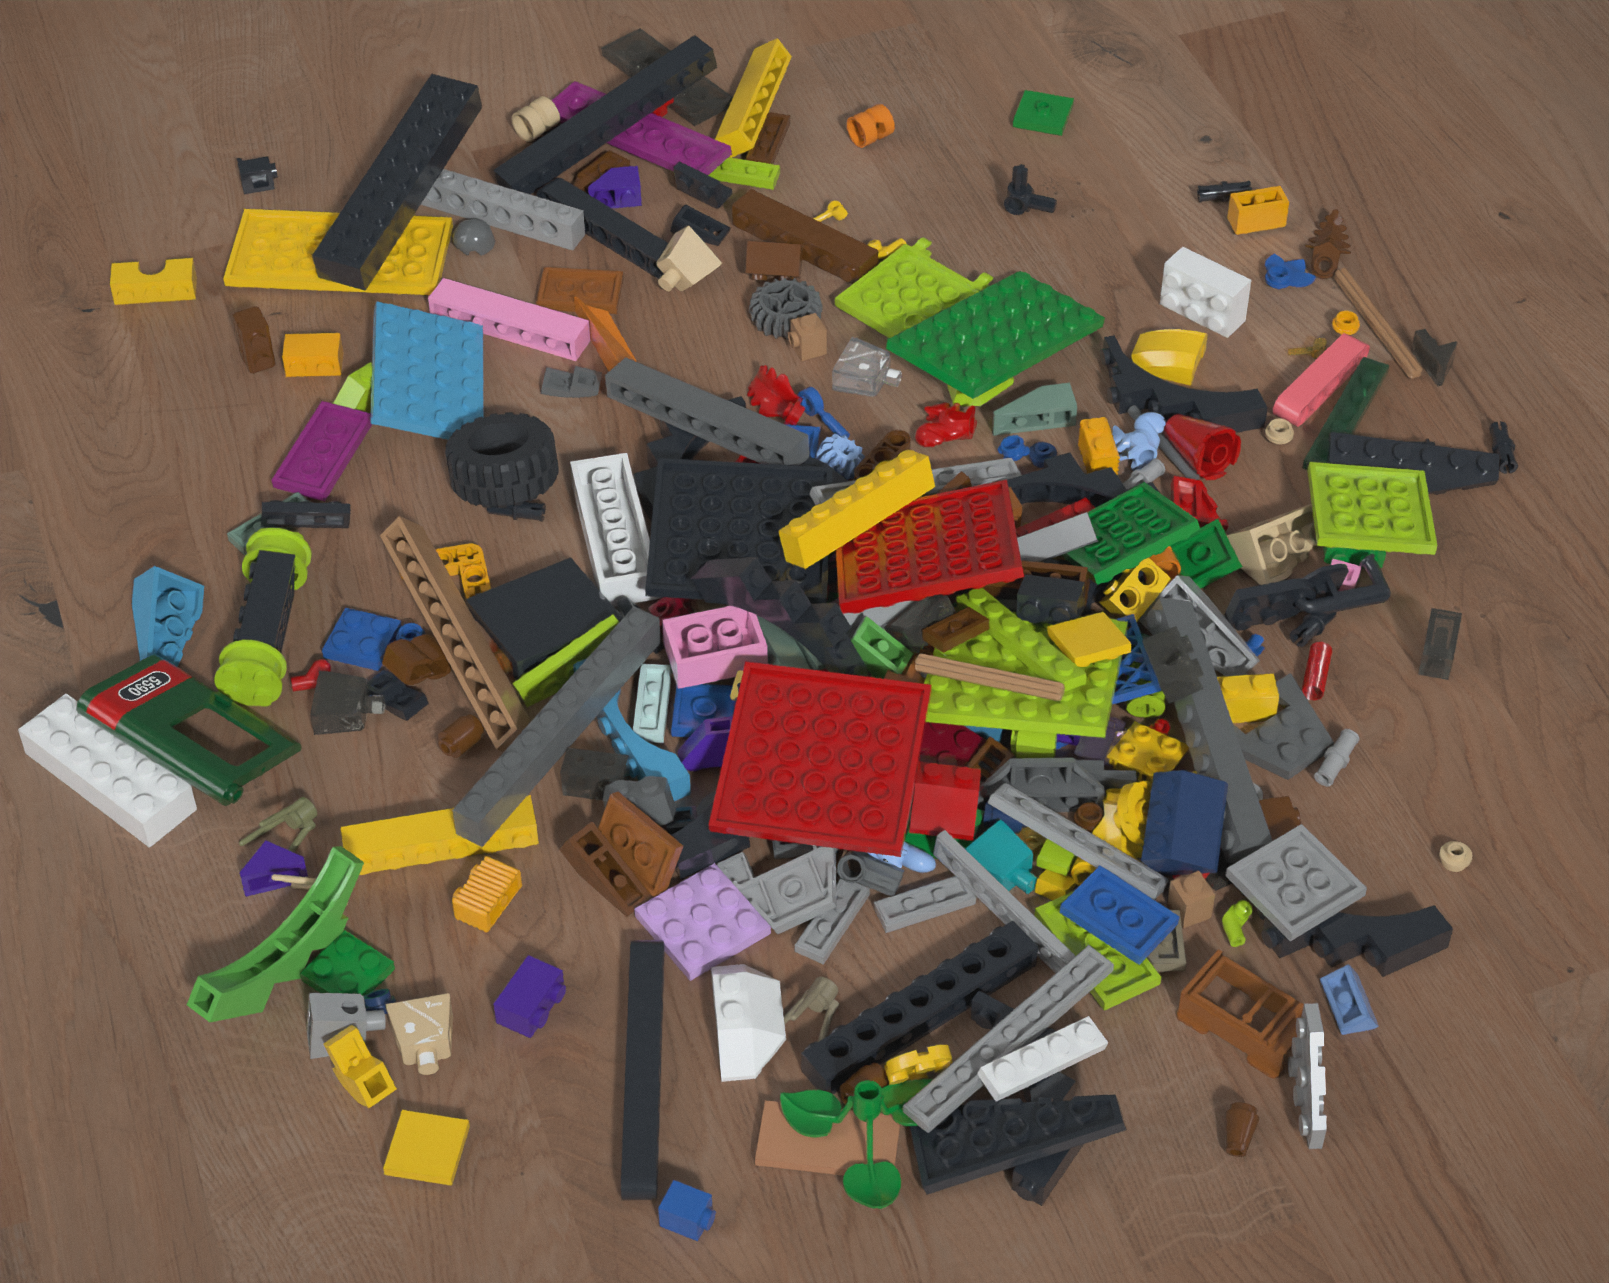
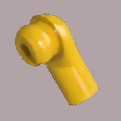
[867,238,907,259]

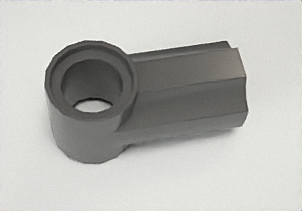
[837,850,905,896]

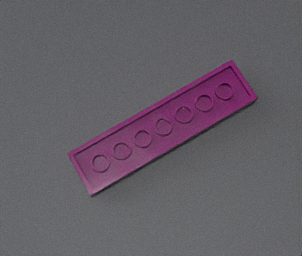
[551,81,732,175]

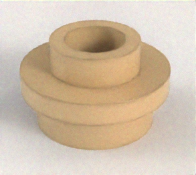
[1265,418,1294,444]
[1439,841,1472,872]

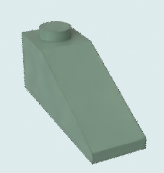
[992,383,1077,436]

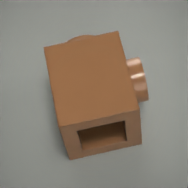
[788,313,827,361]
[1167,871,1215,929]

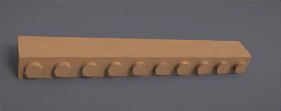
[380,516,531,752]

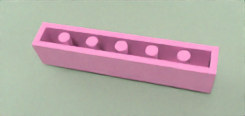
[428,278,591,361]

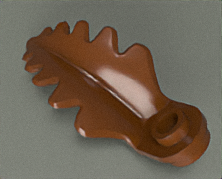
[1305,209,1351,279]

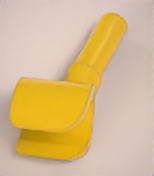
[813,200,848,222]

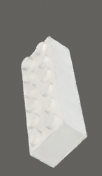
[570,453,660,606]
[18,694,197,848]

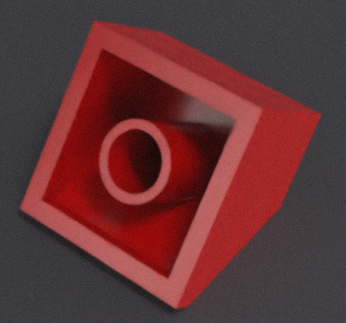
[909,761,981,841]

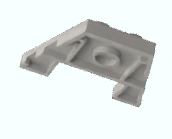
[717,845,836,934]

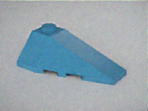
[132,566,204,667]

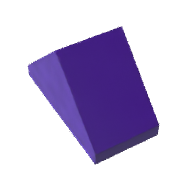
[239,841,308,897]

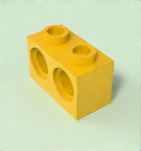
[1099,558,1171,622]

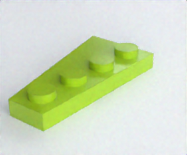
[512,615,619,707]

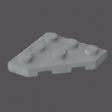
[1288,1003,1327,1149]

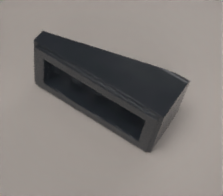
[670,204,731,246]

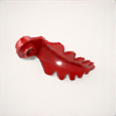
[747,365,806,425]

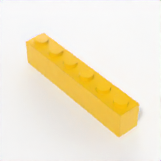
[715,38,792,158]
[778,450,935,569]
[340,795,539,875]

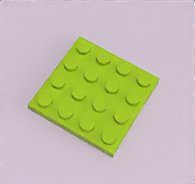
[1307,462,1437,555]

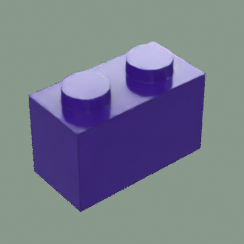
[493,955,566,1038]

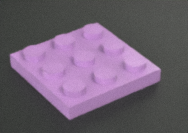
[634,863,771,981]

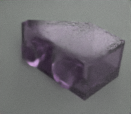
[1074,716,1128,766]

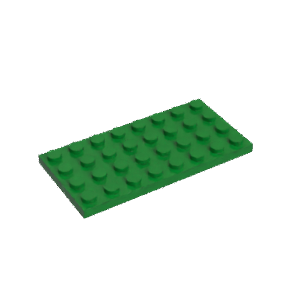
[886,271,1105,399]

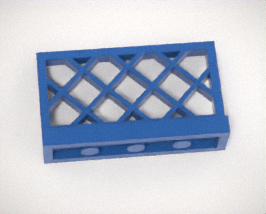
[1112,614,1161,705]

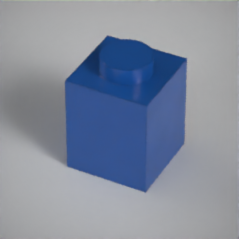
[658,1180,716,1241]

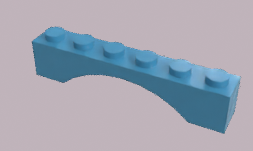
[573,659,691,802]

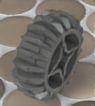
[749,278,822,340]

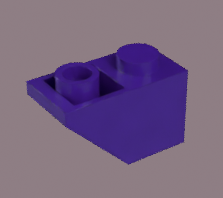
[588,166,642,209]
[678,716,733,772]

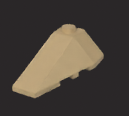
[1227,504,1317,585]

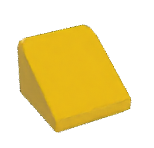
[1035,869,1076,900]

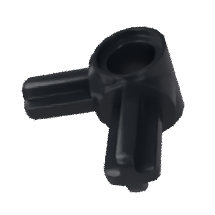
[1004,164,1057,215]

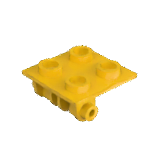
[1107,721,1189,783]

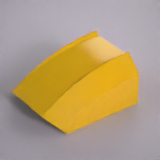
[1131,329,1208,386]

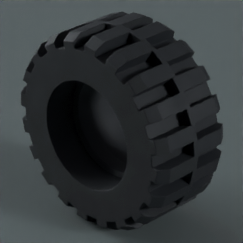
[445,412,559,508]

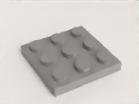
[1226,824,1367,941]

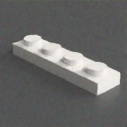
[977,1016,1108,1102]

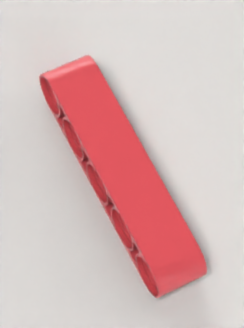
[1272,333,1370,427]

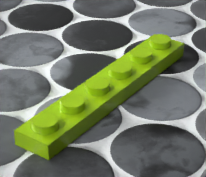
[957,588,1086,692]

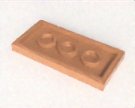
[755,1100,901,1176]

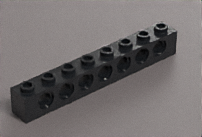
[801,921,1038,1094]

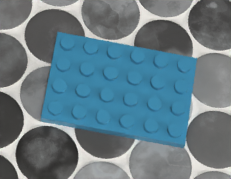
[370,301,484,440]

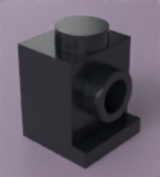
[237,156,278,195]

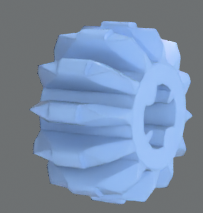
[815,433,865,480]

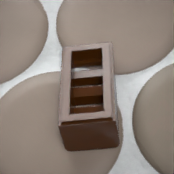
[965,736,1015,786]

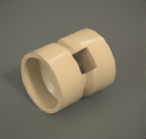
[512,96,560,142]

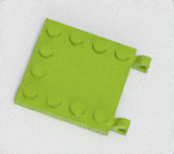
[835,237,993,338]

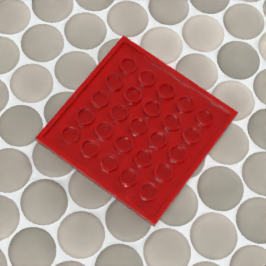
[836,480,1024,614]
[709,661,932,857]

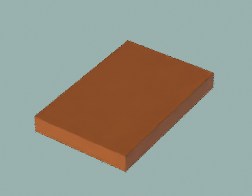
[536,267,624,314]
[598,792,683,898]

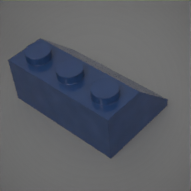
[1141,770,1228,876]

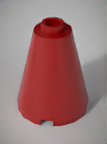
[1164,414,1241,480]

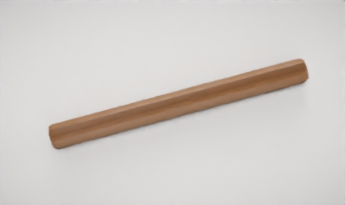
[1334,268,1423,379]

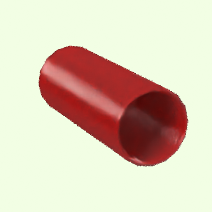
[1302,642,1332,700]

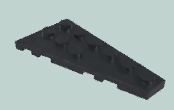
[1327,432,1499,495]
[910,1094,1127,1195]

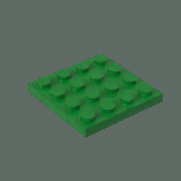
[1061,482,1201,585]

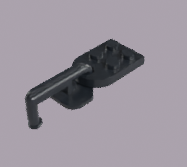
[1224,554,1391,631]

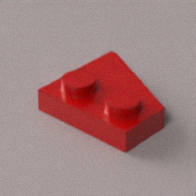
[1171,476,1228,532]

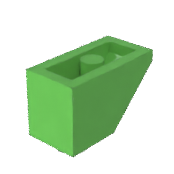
[851,616,913,679]

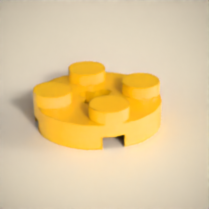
[1113,781,1152,846]
[884,1045,953,1085]

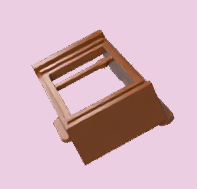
[1177,949,1304,1079]

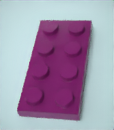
[271,401,372,501]

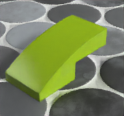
[1036,839,1077,876]

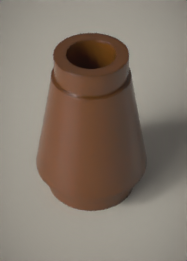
[1225,1102,1260,1157]

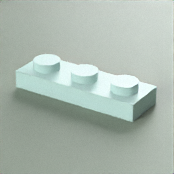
[633,664,672,743]

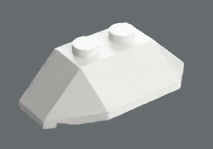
[711,964,786,1082]

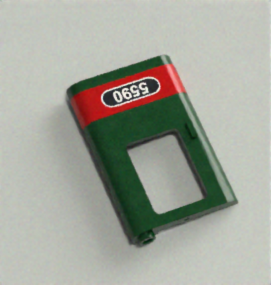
[76,654,301,806]

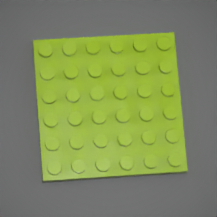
[924,607,1128,738]

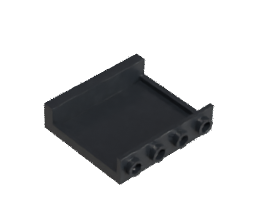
[466,557,623,681]

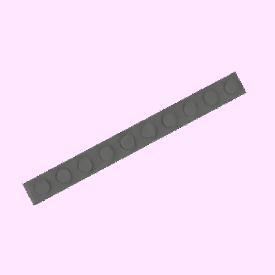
[1146,598,1272,863]
[453,607,661,847]

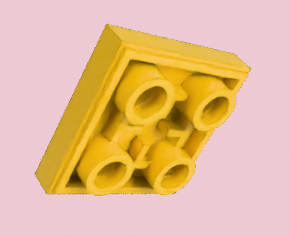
[1048,612,1131,667]
[383,1110,470,1186]

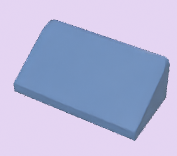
[1320,964,1379,1035]

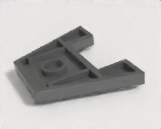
[1233,673,1334,780]

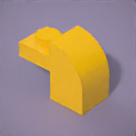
[323,1025,397,1108]

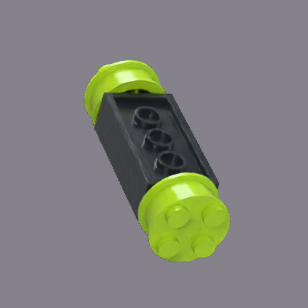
[214,528,312,707]

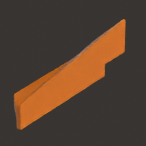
[574,296,637,372]

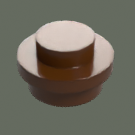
[1074,803,1104,833]

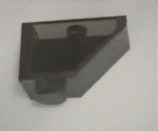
[1418,608,1462,680]

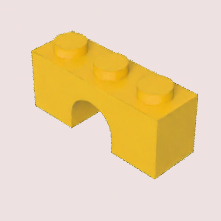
[110,258,197,305]

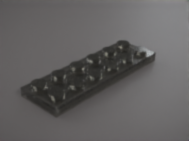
[601,28,733,126]

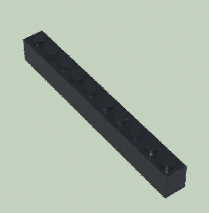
[493,35,717,195]

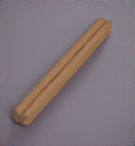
[915,654,1065,701]

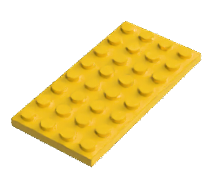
[224,209,453,295]

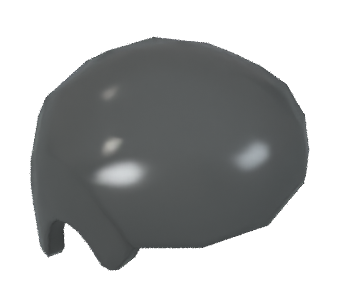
[452,219,496,255]

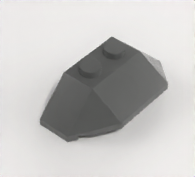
[977,758,1105,813]

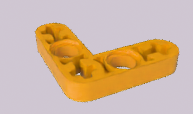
[399,543,491,601]

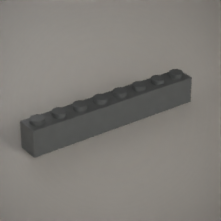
[605,358,809,466]

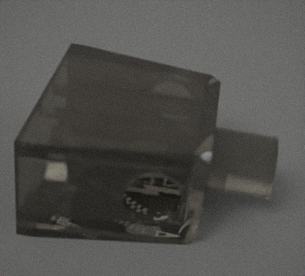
[310,670,385,735]

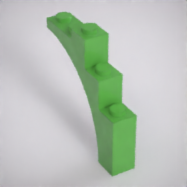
[187,846,364,1022]

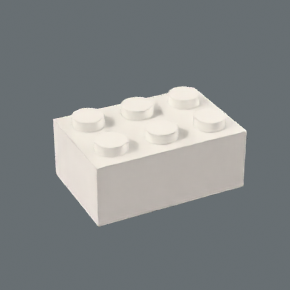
[1160,247,1251,338]

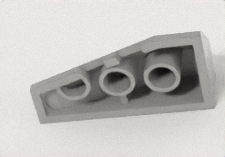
[1139,575,1260,676]

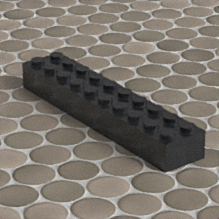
[312,74,482,291]

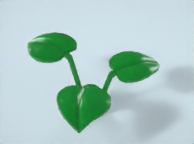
[780,1079,933,1209]

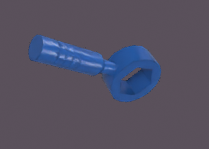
[798,387,850,439]

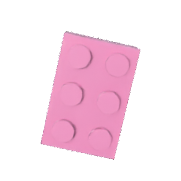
[662,606,768,689]

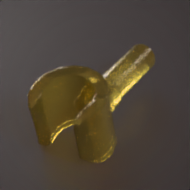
[1288,338,1327,359]

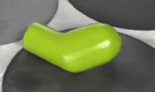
[1222,900,1252,947]

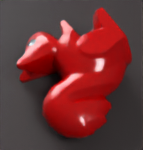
[915,402,977,448]

